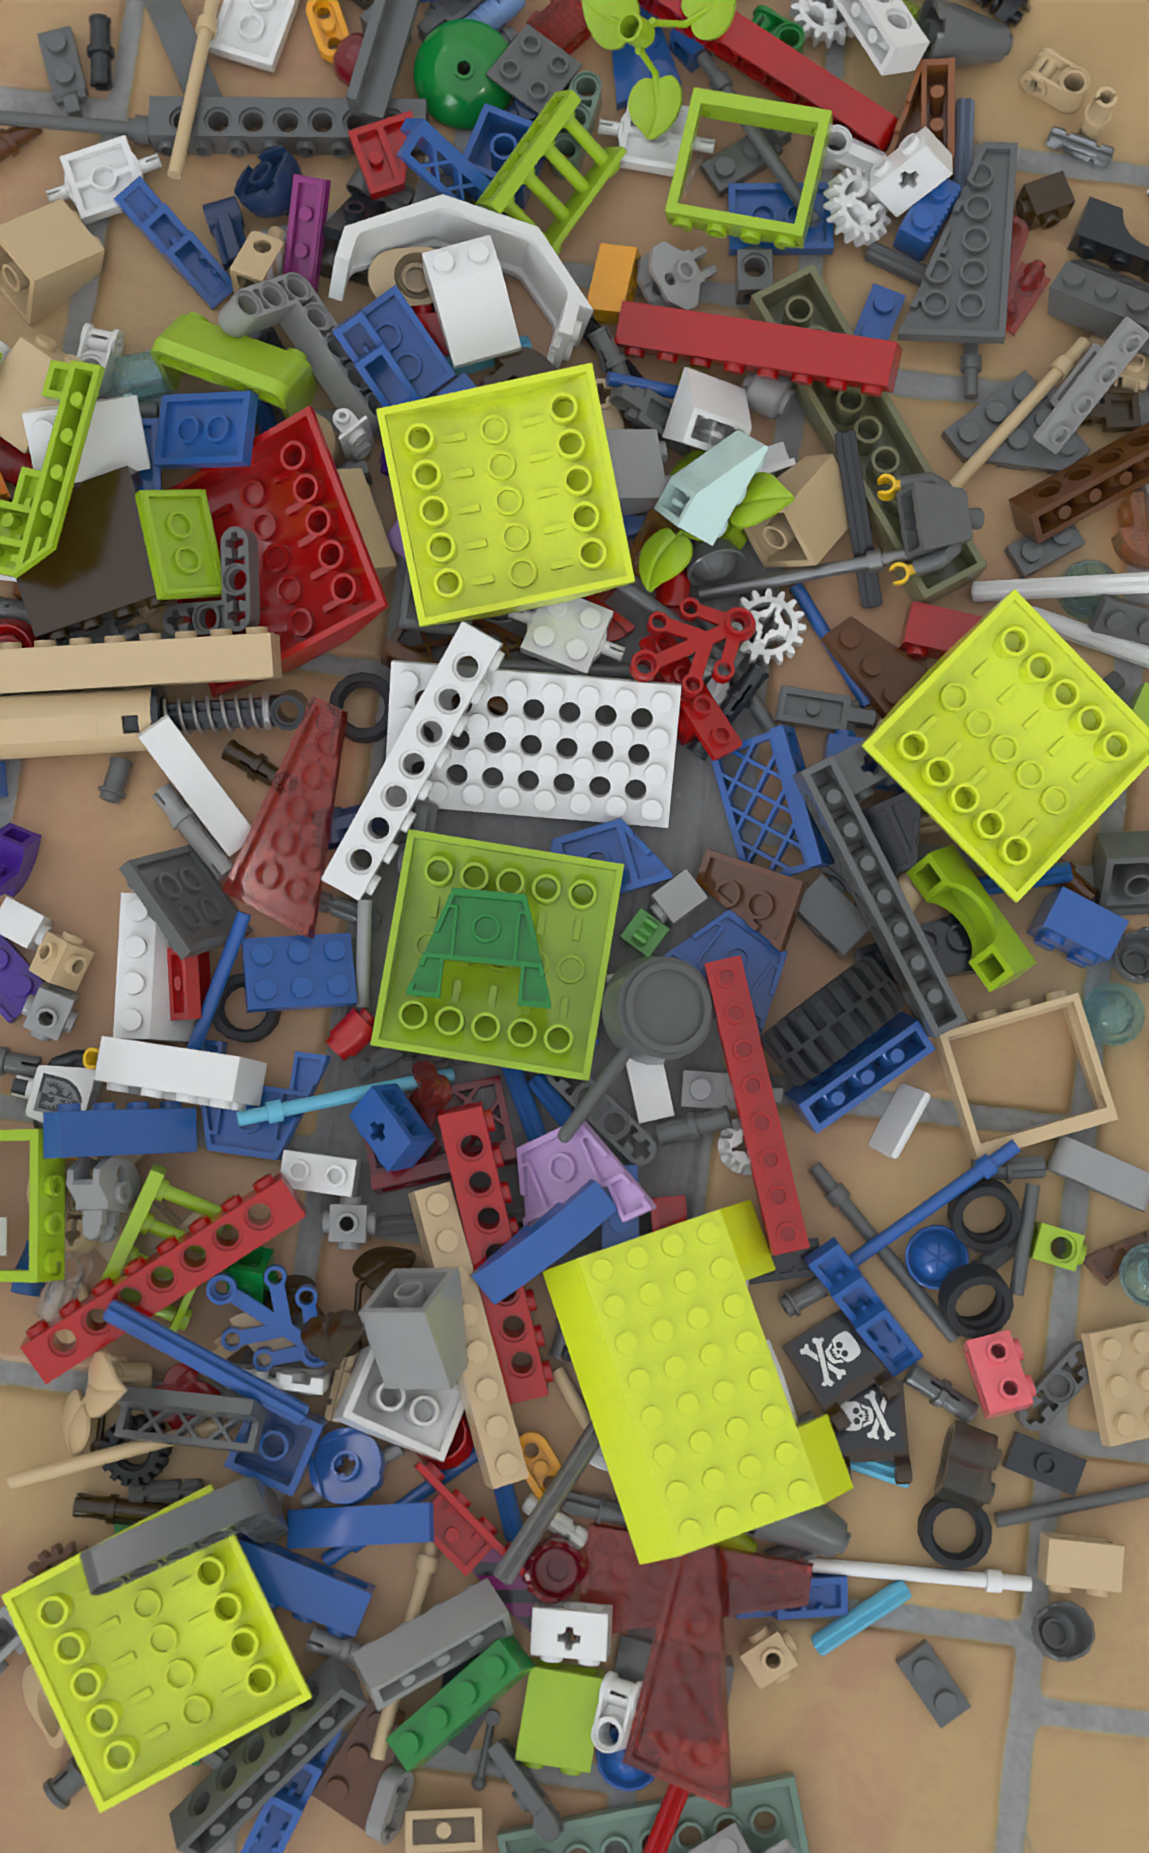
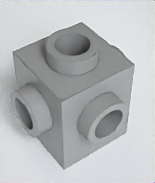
[21,981,80,1042]
[323,1196,377,1249]

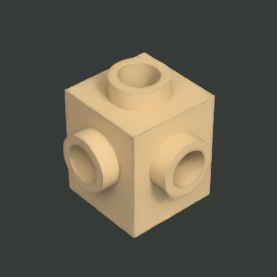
[29,930,95,991]
[737,1623,799,1690]

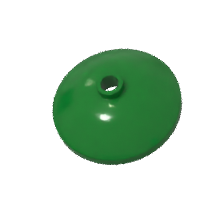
[413,19,513,130]

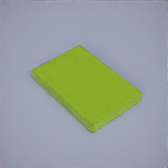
[134,489,222,600]

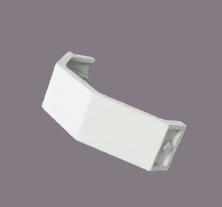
[328,194,593,369]

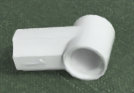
[823,125,886,175]

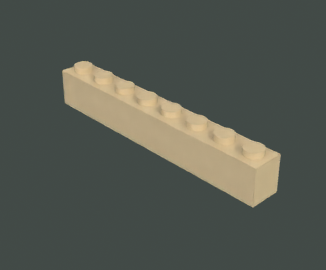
[0,627,282,695]
[408,1182,529,1489]

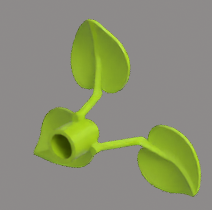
[582,0,737,140]
[639,450,795,593]

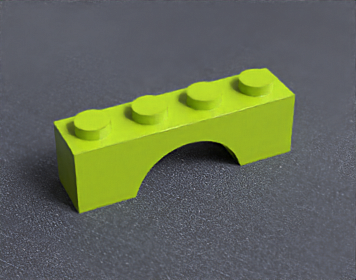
[906,844,1037,992]

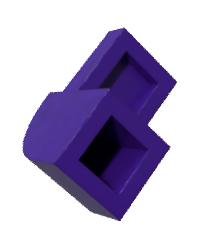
[0,822,42,897]

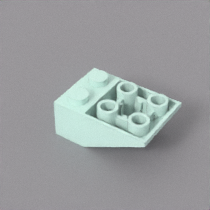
[654,430,769,546]

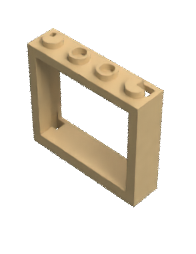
[933,989,1118,1160]

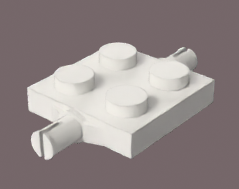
[598,104,715,177]
[46,135,162,225]
[508,598,626,676]

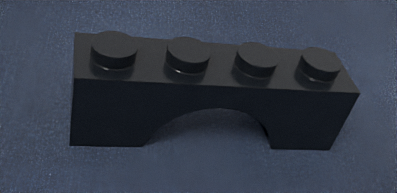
[1067,196,1149,283]

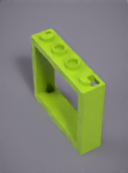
[665,87,833,250]
[0,1129,65,1283]

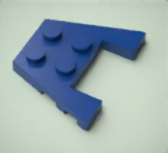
[663,909,788,1037]
[200,1039,331,1160]

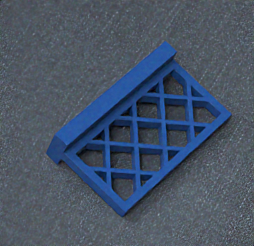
[710,724,833,876]

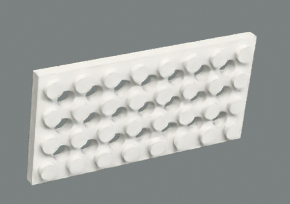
[386,660,681,828]

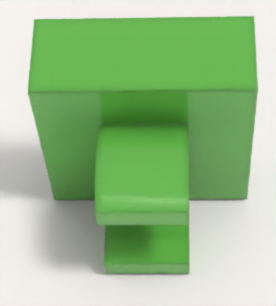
[619,908,670,956]

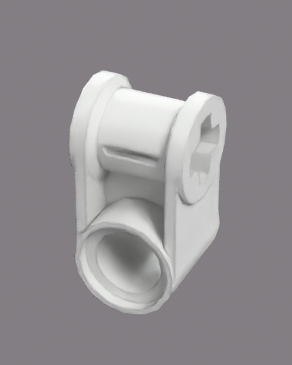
[77,323,124,396]
[591,1671,648,1753]

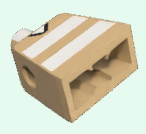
[229,226,287,294]

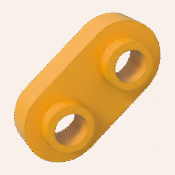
[306,0,350,63]
[518,1431,562,1500]

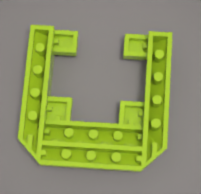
[0,353,105,578]

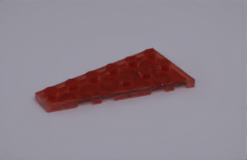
[222,696,348,939]
[574,1522,814,1639]
[623,1544,732,1808]

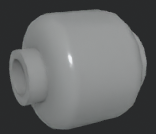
[742,371,796,419]

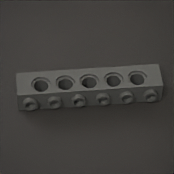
[169,1656,367,1853]

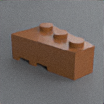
[886,57,955,178]

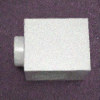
[0,896,54,952]

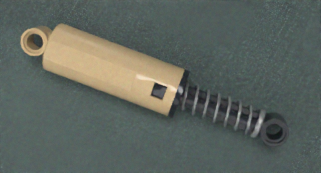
[0,685,309,760]

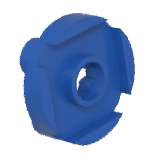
[309,1427,385,1506]

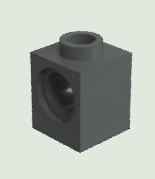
[734,246,773,305]

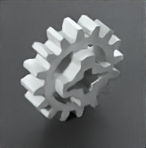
[789,0,855,49]
[823,167,891,248]
[731,588,806,668]

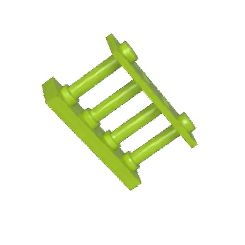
[475,90,627,256]
[95,1163,233,1332]

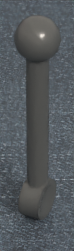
[472,1709,500,1791]

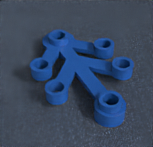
[206,1264,328,1372]

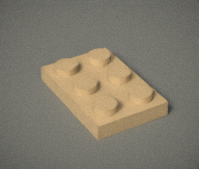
[1081,1320,1149,1447]

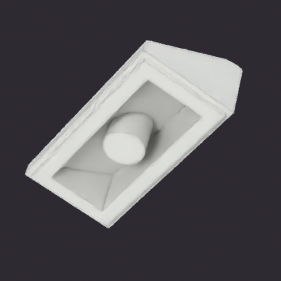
[868,1084,931,1159]

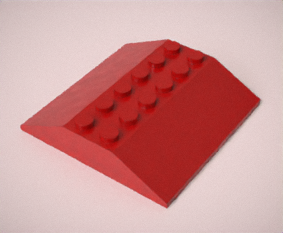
[167,406,389,698]

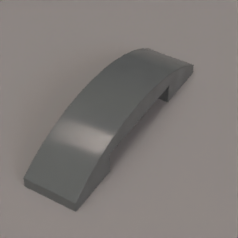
[143,0,222,97]

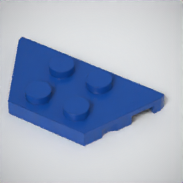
[550,818,674,895]

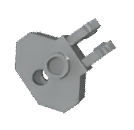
[636,241,718,311]
[66,1156,141,1243]

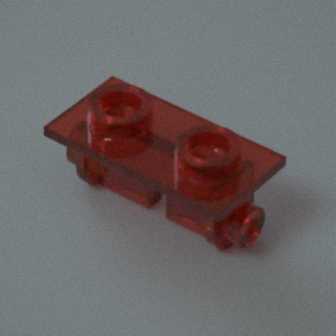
[1006,259,1051,336]

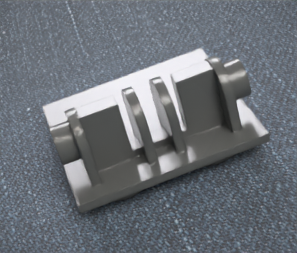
[486,24,583,115]

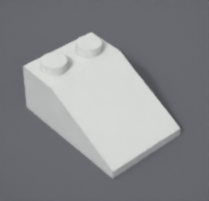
[422,235,522,369]
[22,395,151,483]
[332,1346,464,1462]

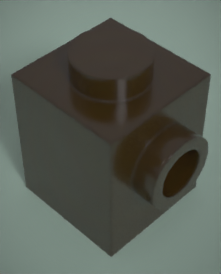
[1015,170,1076,231]

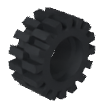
[100,1414,172,1487]

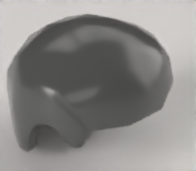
[1112,926,1149,984]
[1031,1600,1095,1662]

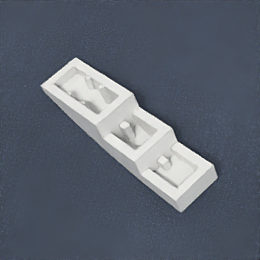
[137,714,258,857]
[606,973,674,1123]

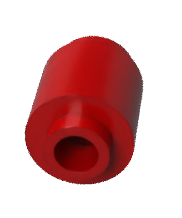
[654,568,691,615]
[325,1007,375,1061]

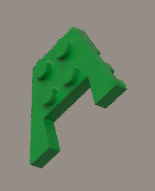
[406,888,551,1009]

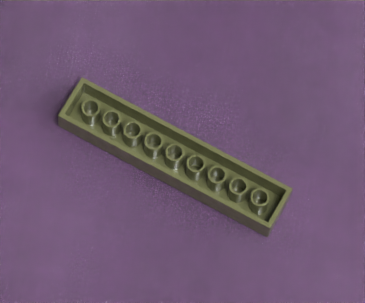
[748,264,987,604]

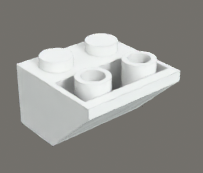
[662,367,752,452]

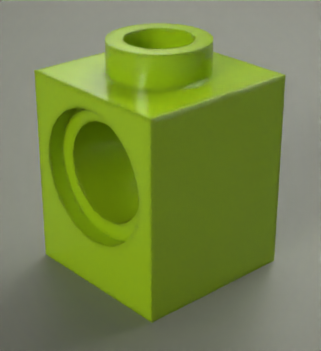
[1030,1221,1087,1271]

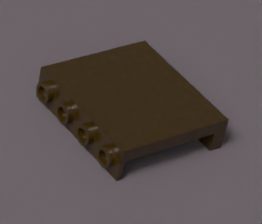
[16,466,170,643]

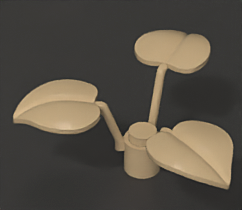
[62,1283,152,1456]

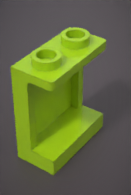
[515,1656,605,1776]

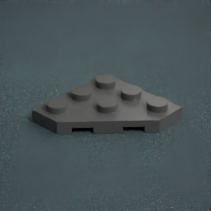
[941,370,1091,475]

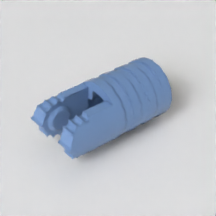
[463,0,526,32]

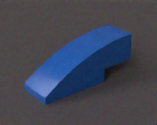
[332,308,421,407]

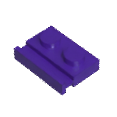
[0,935,45,1024]

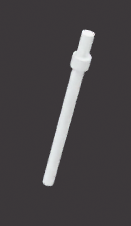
[806,1557,1032,1593]

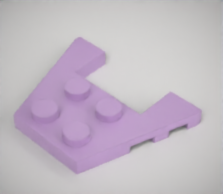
[516,1121,656,1227]

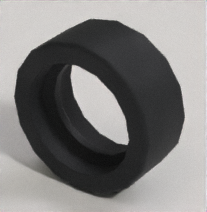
[329,672,390,744]
[212,973,282,1043]
[947,1178,1022,1252]
[938,1263,1014,1338]
[917,1492,992,1569]

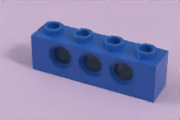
[784,1011,935,1134]

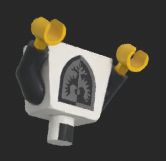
[11,1047,103,1161]

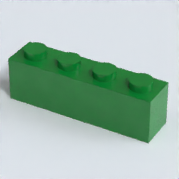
[386,1635,536,1772]

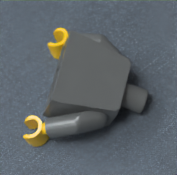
[877,472,985,586]

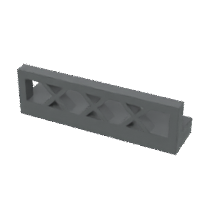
[346,0,421,122]
[114,1385,267,1455]

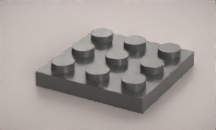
[119,845,253,960]

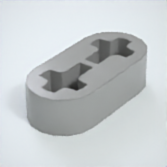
[366,1764,414,1845]

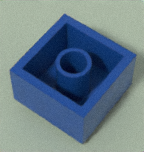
[463,103,546,209]
[1026,887,1129,968]
[224,1408,328,1497]

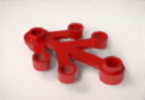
[629,597,756,698]

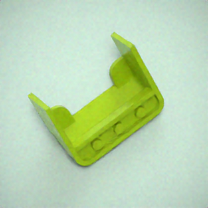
[150,312,318,419]

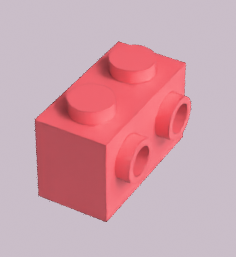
[962,1330,1036,1420]

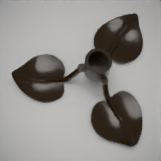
[263,1246,417,1368]

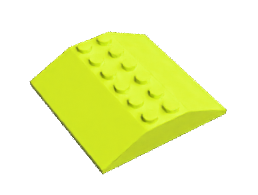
[376,363,635,627]
[861,589,1149,902]
[1,1483,312,1813]

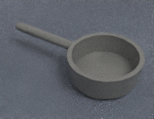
[557,956,714,1143]

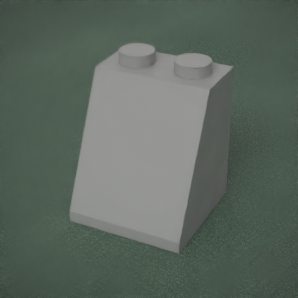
[605,429,671,516]
[358,1267,468,1391]

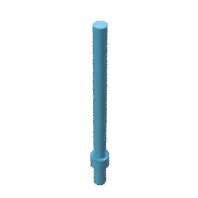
[236,1067,455,1126]

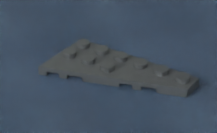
[897,142,1018,344]

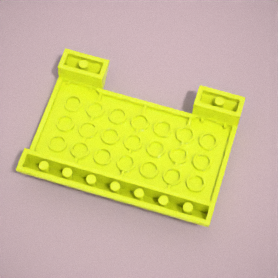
[542,1199,854,1565]

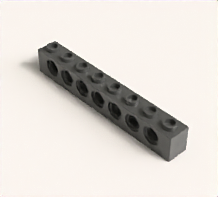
[148,96,429,158]
[792,755,968,1038]

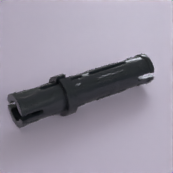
[686,662,770,761]

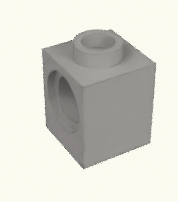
[650,869,708,927]

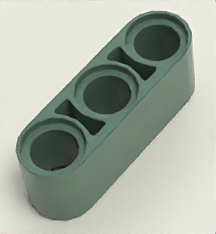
[550,71,602,180]

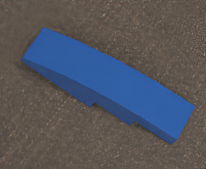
[113,175,233,309]
[470,1179,618,1305]
[804,1237,924,1377]
[287,1502,434,1549]
[691,1573,848,1620]
[240,1727,344,1853]

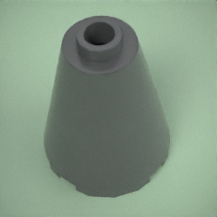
[916,0,1013,69]
[744,1504,851,1558]

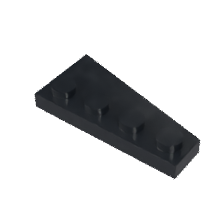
[853,913,976,984]

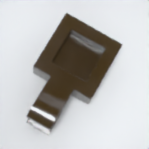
[1079,393,1141,432]

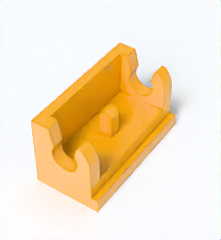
[587,243,641,326]

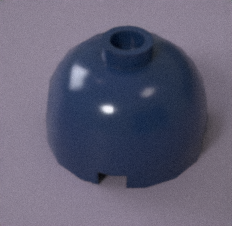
[234,145,303,219]

